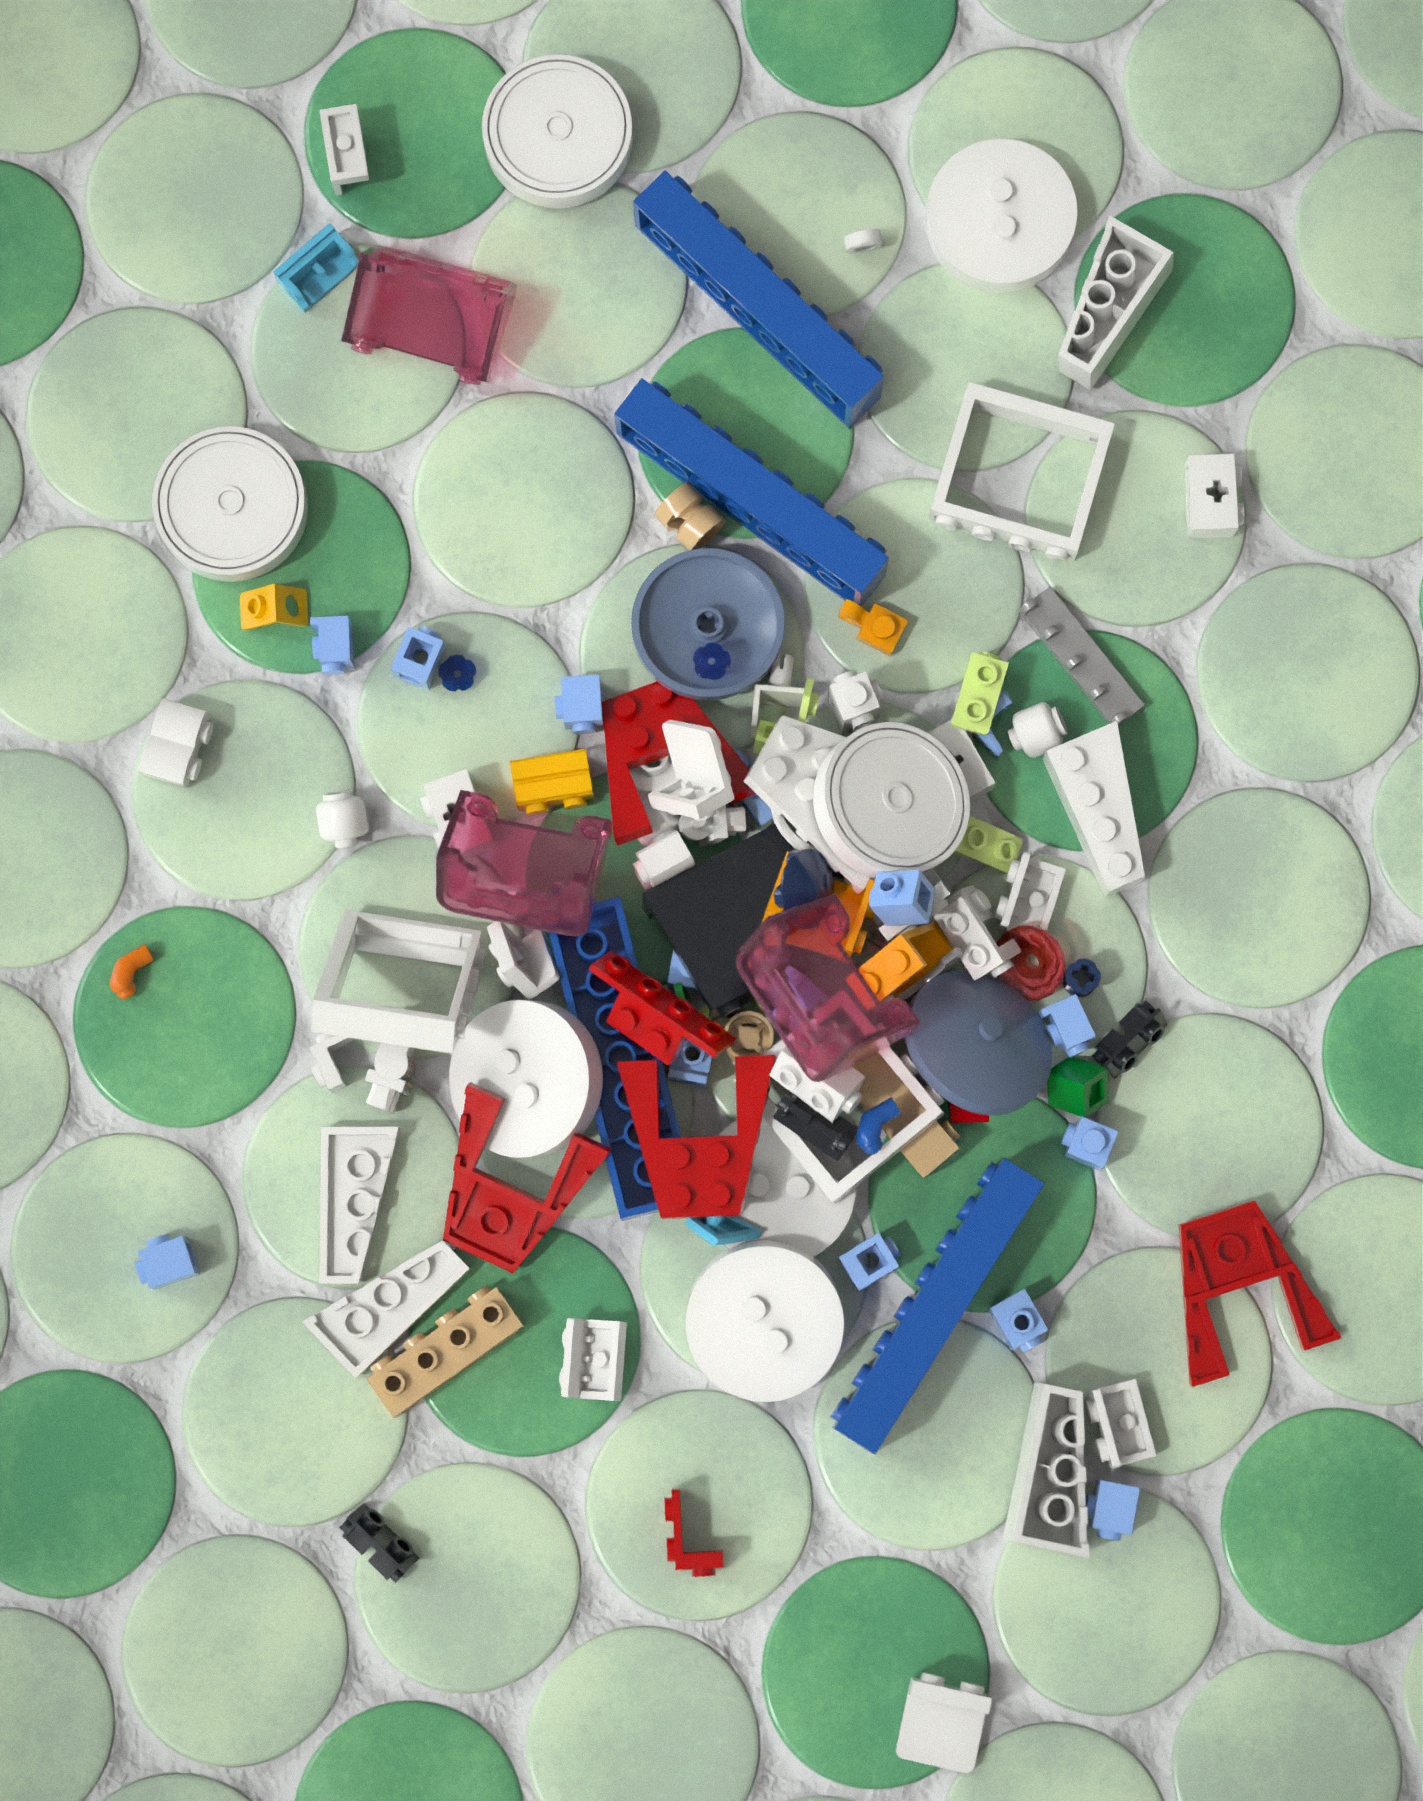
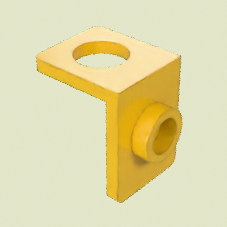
[240,584,309,630]

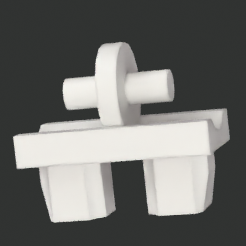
[678,805,746,847]

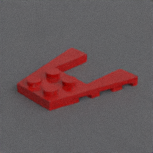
[602,681,756,846]
[618,1055,776,1219]
[443,1082,612,1273]
[1178,1200,1342,1387]

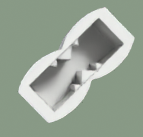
[139,698,213,788]
[632,830,695,891]

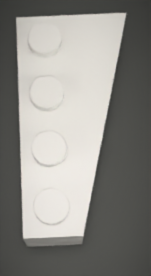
[1058,215,1174,390]
[1042,721,1145,898]
[1003,1382,1089,1558]

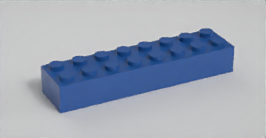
[633,170,884,429]
[614,378,889,607]
[545,897,681,1221]
[830,1158,1045,1455]

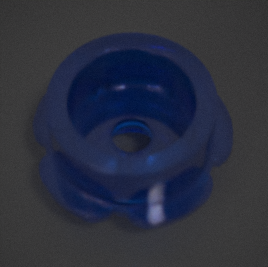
[693,643,731,680]
[438,655,476,692]

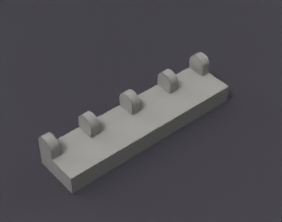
[1019,587,1145,727]

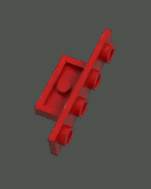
[589,951,736,1066]

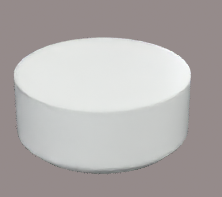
[843,229,883,254]

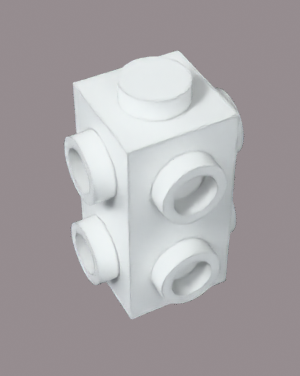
[828,670,884,735]
[769,1030,865,1122]

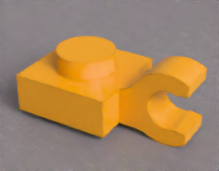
[838,599,908,656]

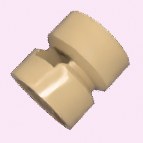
[654,481,726,551]
[725,1011,774,1062]

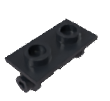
[1092,1000,1168,1080]
[772,1091,858,1162]
[339,1503,420,1583]

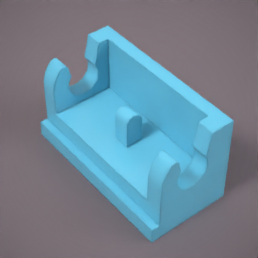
[273,223,361,313]

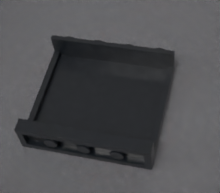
[642,824,837,1021]

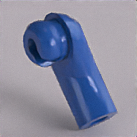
[856,1097,901,1154]

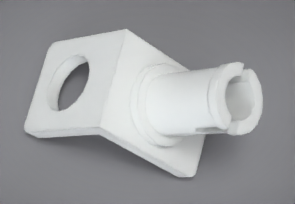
[751,653,805,739]

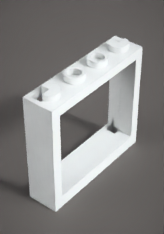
[929,382,1115,561]
[311,910,487,1054]
[733,990,945,1203]

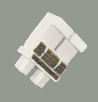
[365,1006,418,1114]

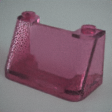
[341,245,517,385]
[436,790,612,936]
[736,894,921,1082]

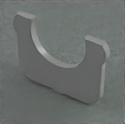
[870,947,963,1025]

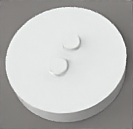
[482,54,633,208]
[925,139,1077,293]
[152,426,308,582]
[813,722,970,879]
[449,1000,603,1158]
[718,1117,856,1257]
[686,1240,844,1402]

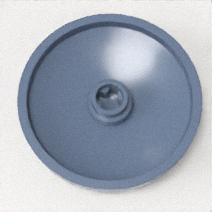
[631,548,785,700]
[904,970,1052,1115]

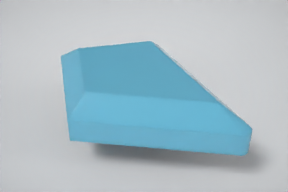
[685,1216,762,1246]

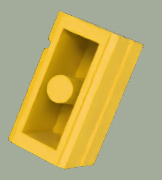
[510,749,594,816]

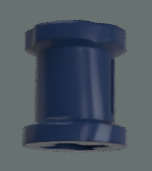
[1063,959,1101,998]

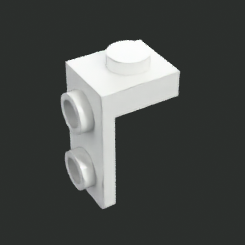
[934,896,1022,981]
[309,1034,357,1093]

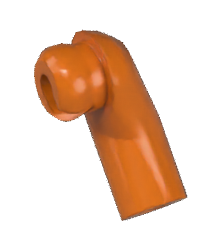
[109,944,155,999]

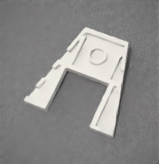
[744,715,870,894]

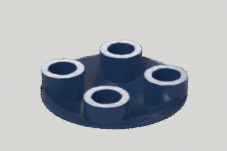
[774,849,834,928]

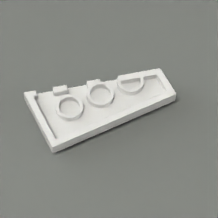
[319,1127,400,1284]
[302,1240,470,1379]

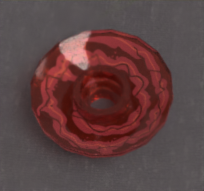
[996,925,1066,1001]

